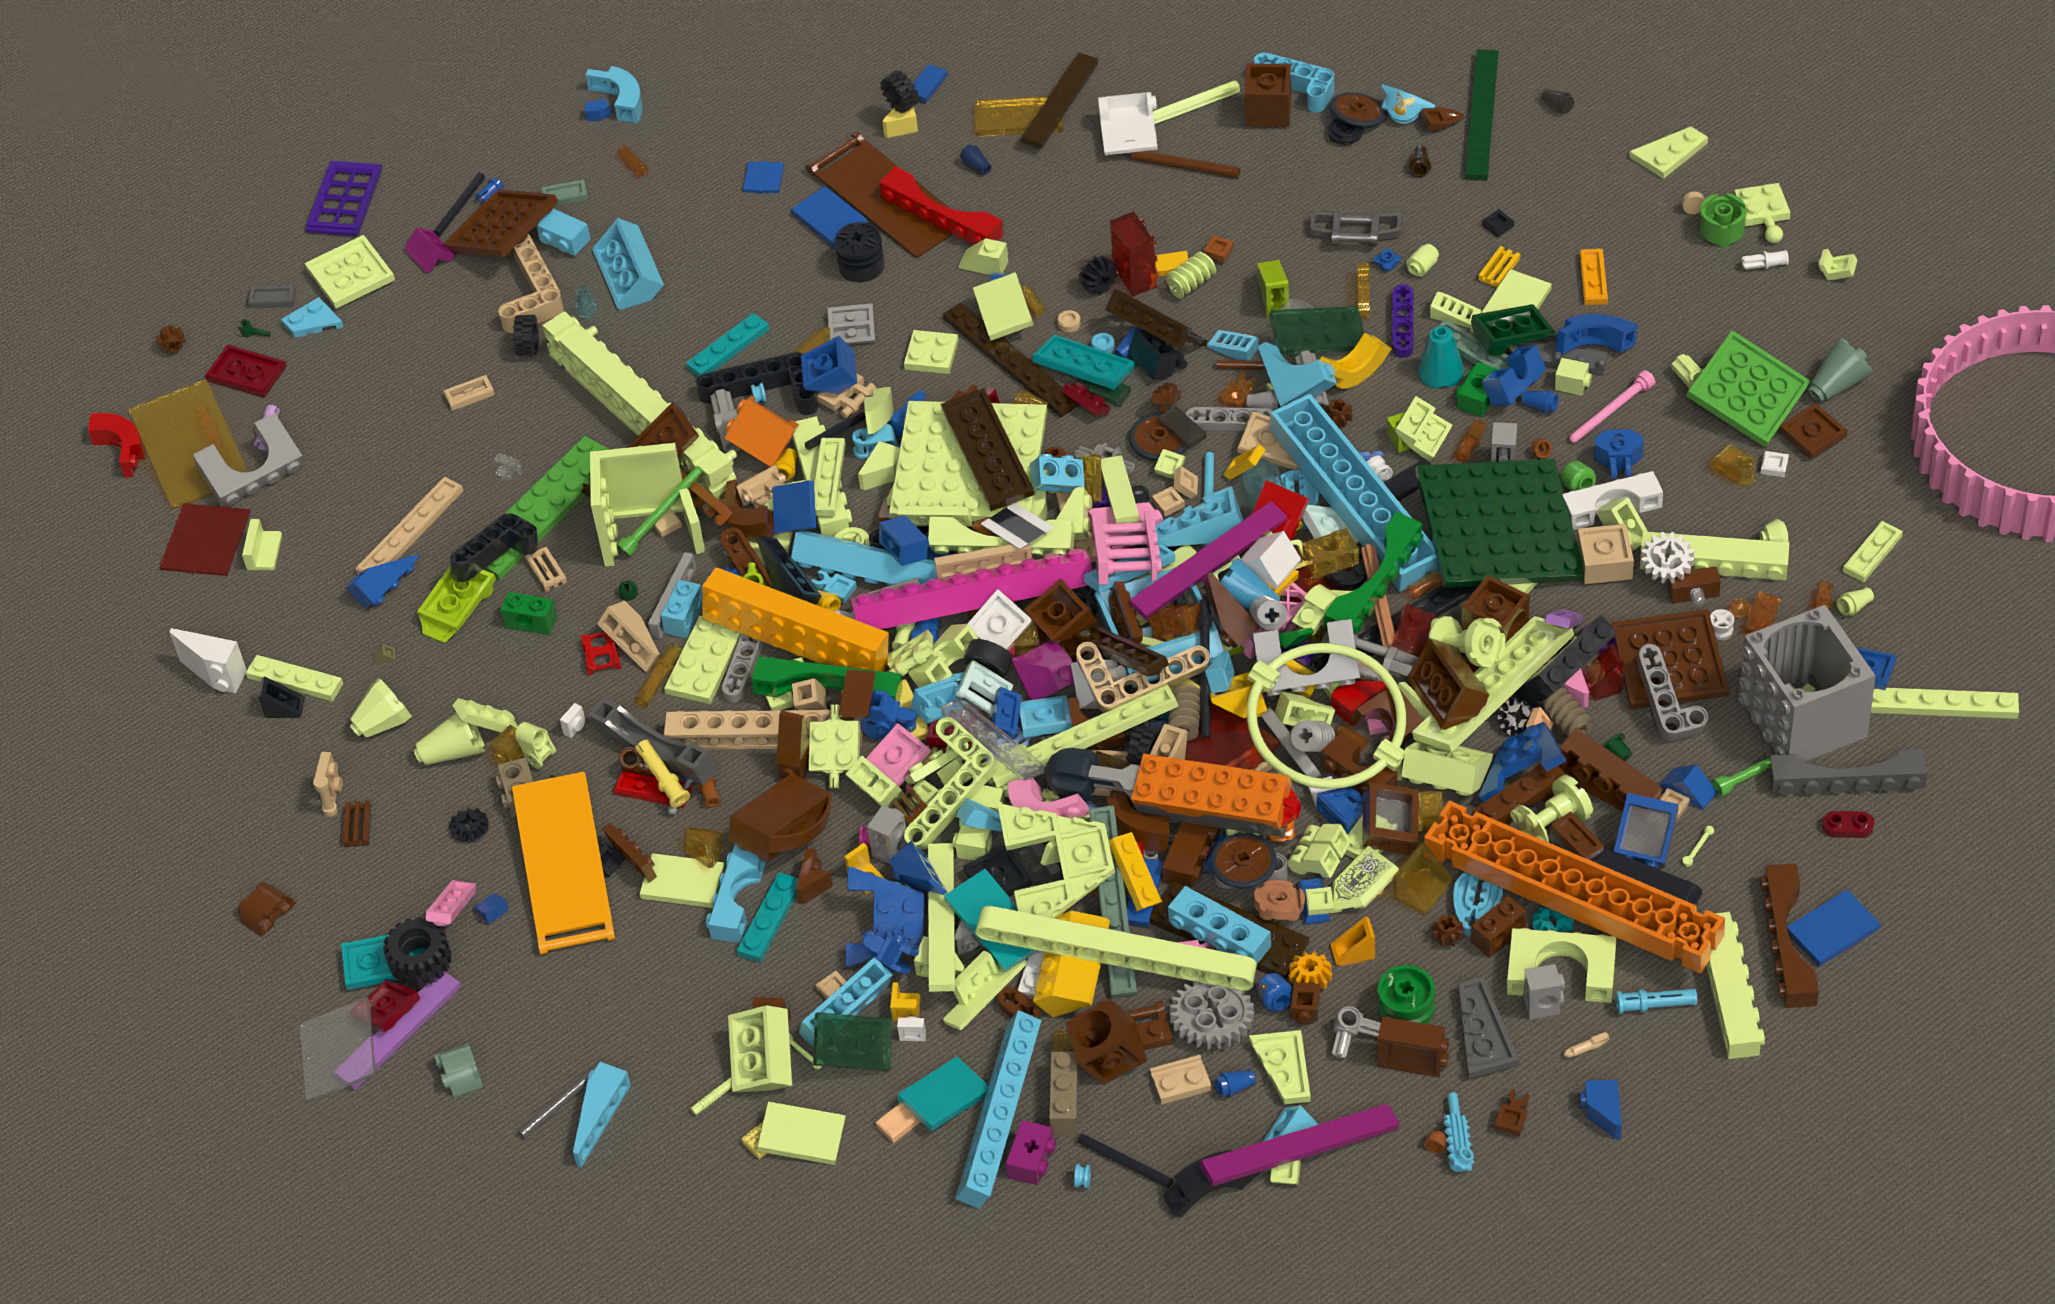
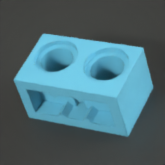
[1030,454,1084,493]
[661,580,703,638]

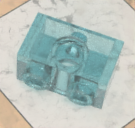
[1242,458,1284,510]

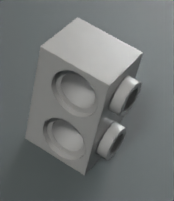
[867,805,908,864]

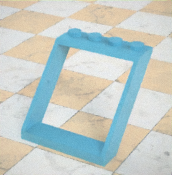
[1094,567,1224,688]

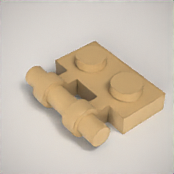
[817,373,876,419]

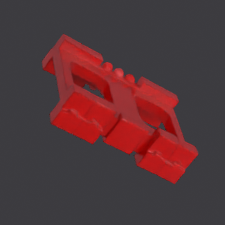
[581,632,621,676]

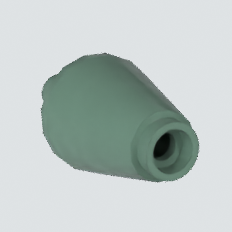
[1807,338,1873,403]

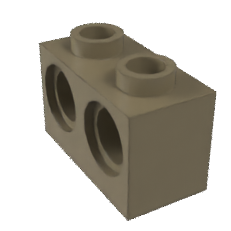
[495,757,533,817]

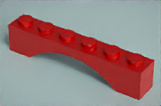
[879,166,1004,245]

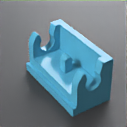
[911,677,966,723]

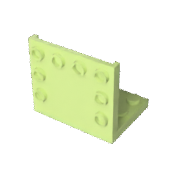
[590,443,683,567]

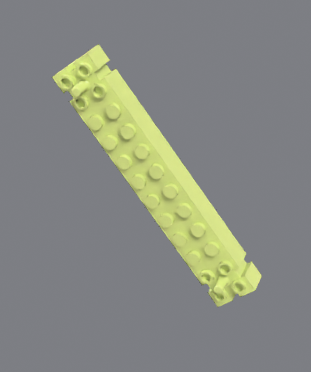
[543,311,737,499]

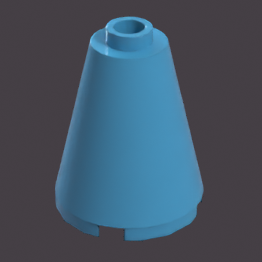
[1221,557,1281,617]

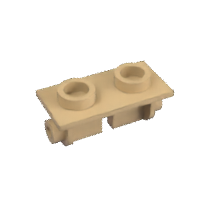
[736,465,786,506]

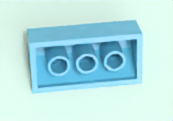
[592,218,664,310]

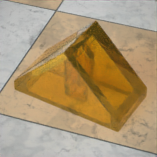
[684,827,723,868]

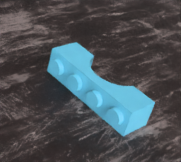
[706,844,767,943]

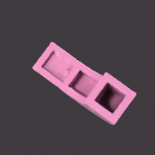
[1008,775,1089,819]

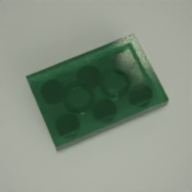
[813,1012,892,1072]

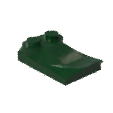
[1471,304,1557,356]

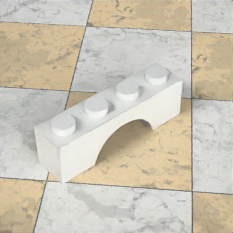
[1562,471,1663,530]

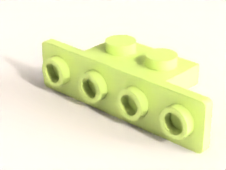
[943,951,1027,1030]

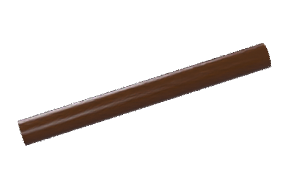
[1131,151,1240,178]

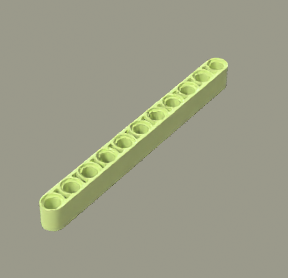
[976,906,1257,991]

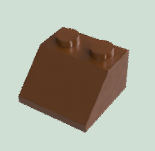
[1024,578,1097,643]

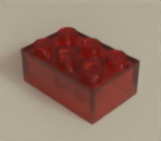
[1110,211,1159,297]

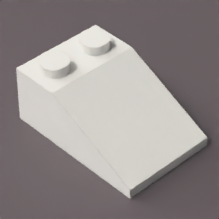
[169,628,247,693]

